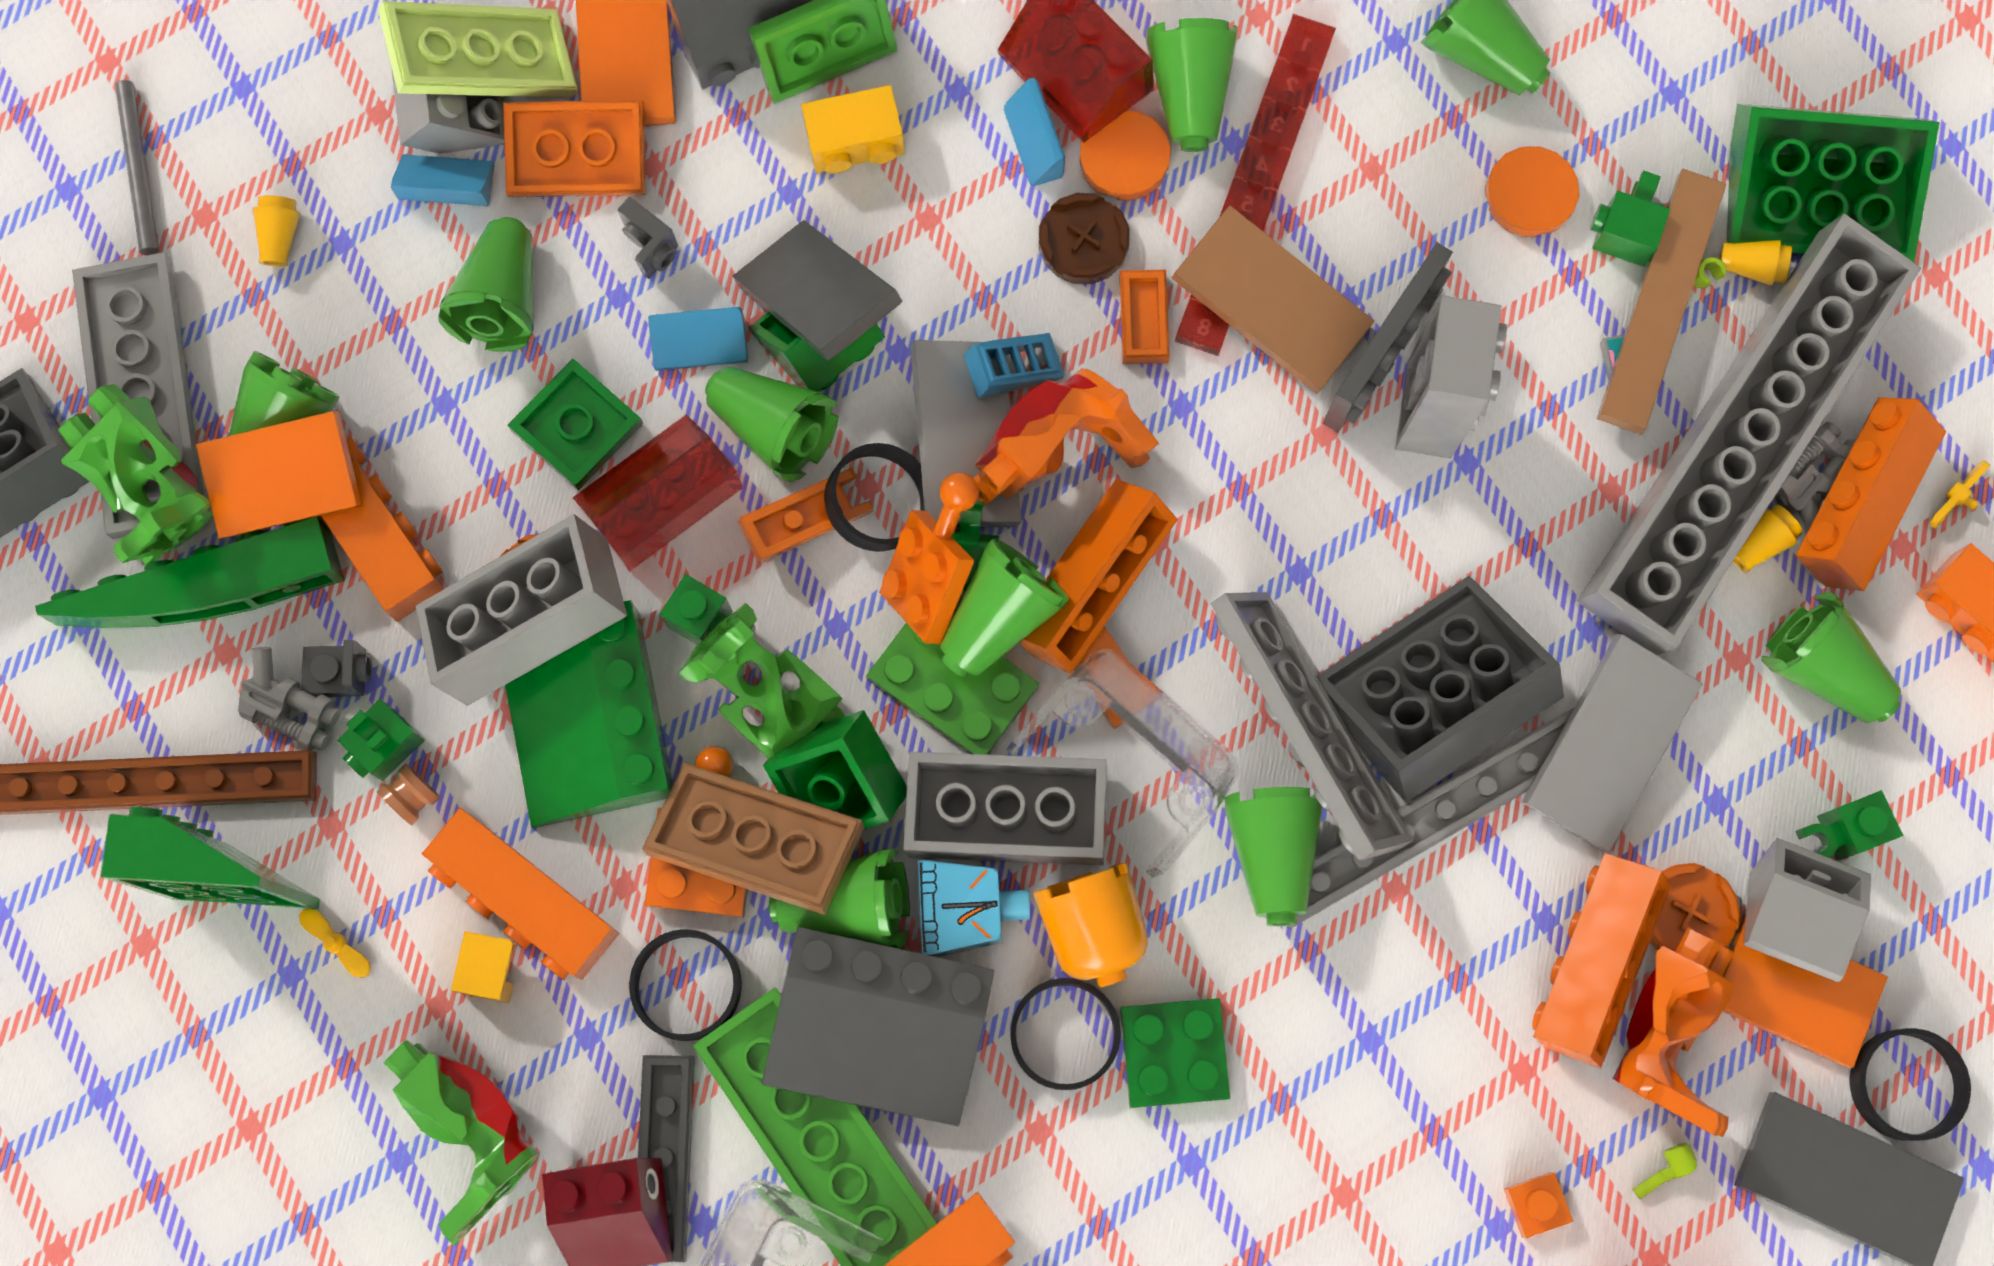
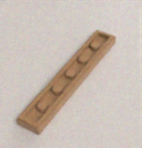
[1596,168,1726,435]

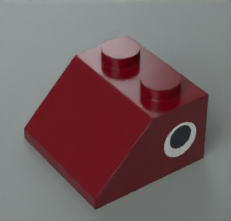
[542,1158,672,1266]

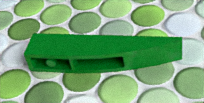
[35,517,345,628]

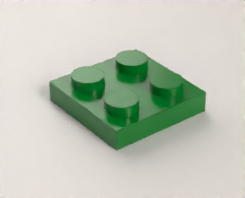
[507,358,644,491]
[1120,998,1230,1108]

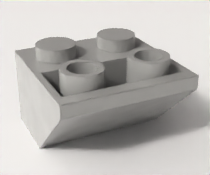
[391,66,504,154]
[1744,838,1871,983]

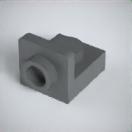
[617,196,679,279]
[301,640,372,697]

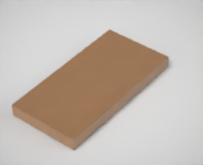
[1171,205,1375,394]
[642,763,865,915]

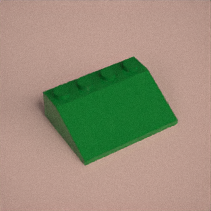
[1727,104,1940,262]
[505,600,673,829]
[100,806,320,909]

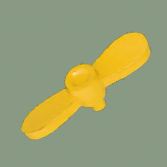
[1929,460,1991,529]
[299,908,371,978]

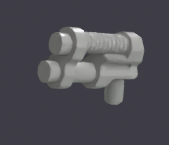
[1774,422,1855,531]
[238,647,341,751]

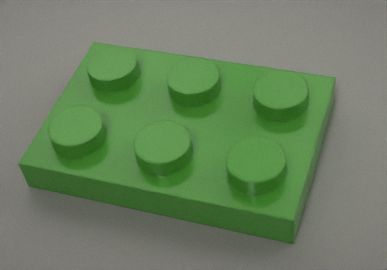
[748,0,898,104]
[866,620,1040,755]

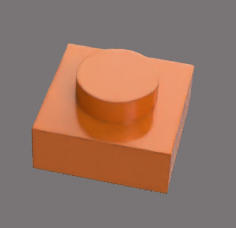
[1504,1172,1574,1238]

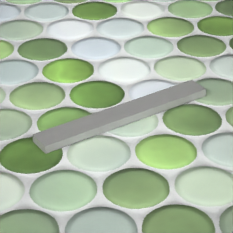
[1288,707,1575,929]

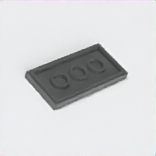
[733,220,903,361]
[1734,1092,1964,1266]

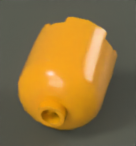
[1033,862,1148,987]

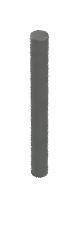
[115,80,159,255]

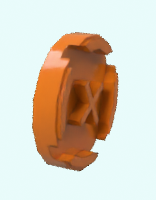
[1079,110,1171,201]
[1485,146,1579,237]
[1649,863,1741,952]

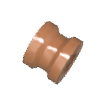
[377,763,440,825]

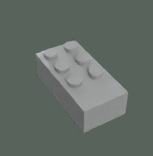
[1395,296,1507,459]
[415,514,627,706]
[903,752,1107,866]

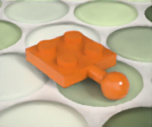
[879,472,979,644]
[644,746,748,917]

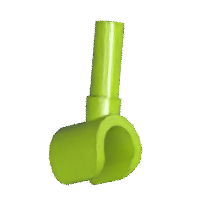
[1694,257,1726,289]
[1632,1143,1697,1199]

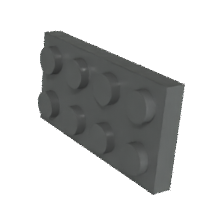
[1323,242,1453,433]

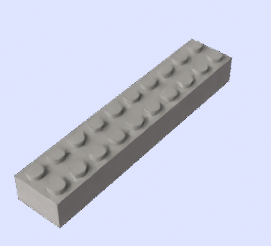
[1577,213,1921,655]

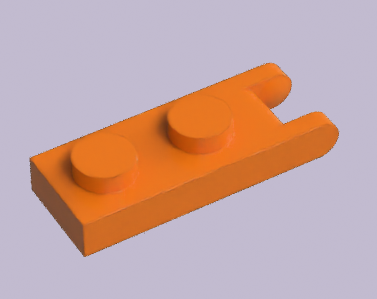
[738,468,874,564]

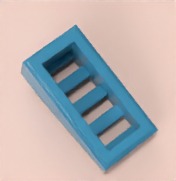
[963,333,1065,399]

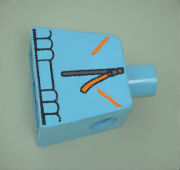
[918,860,1030,957]

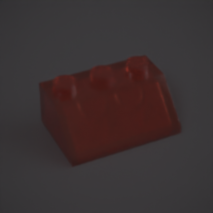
[997,0,1154,143]
[572,414,743,572]

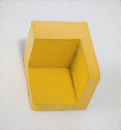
[450,931,514,1003]

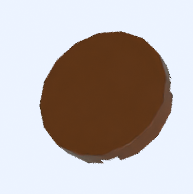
[1038,193,1130,284]

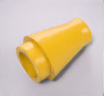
[252,195,301,267]
[1720,240,1792,286]
[1733,504,1803,573]

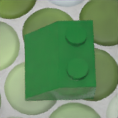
[748,312,885,391]
[763,710,907,829]

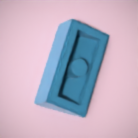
[1004,77,1065,186]
[391,154,495,206]
[648,307,748,371]

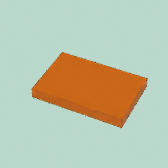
[576,0,676,126]
[503,100,646,197]
[196,411,362,539]
[1722,915,1888,1069]

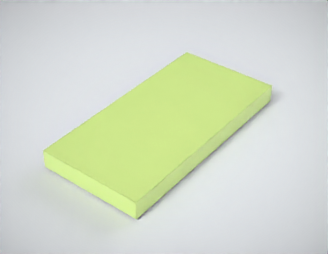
[378,1,578,98]

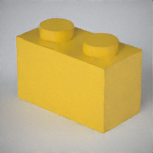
[801,85,905,174]

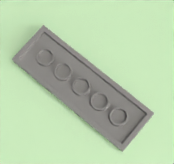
[72,252,204,539]
[1210,592,1413,861]

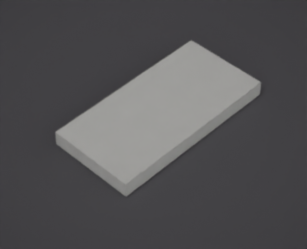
[910,340,1022,527]
[1522,634,1703,852]

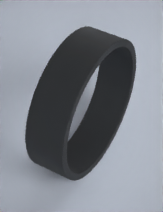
[824,443,925,552]
[629,929,742,1041]
[1010,978,1121,1090]
[1849,1028,1971,1141]

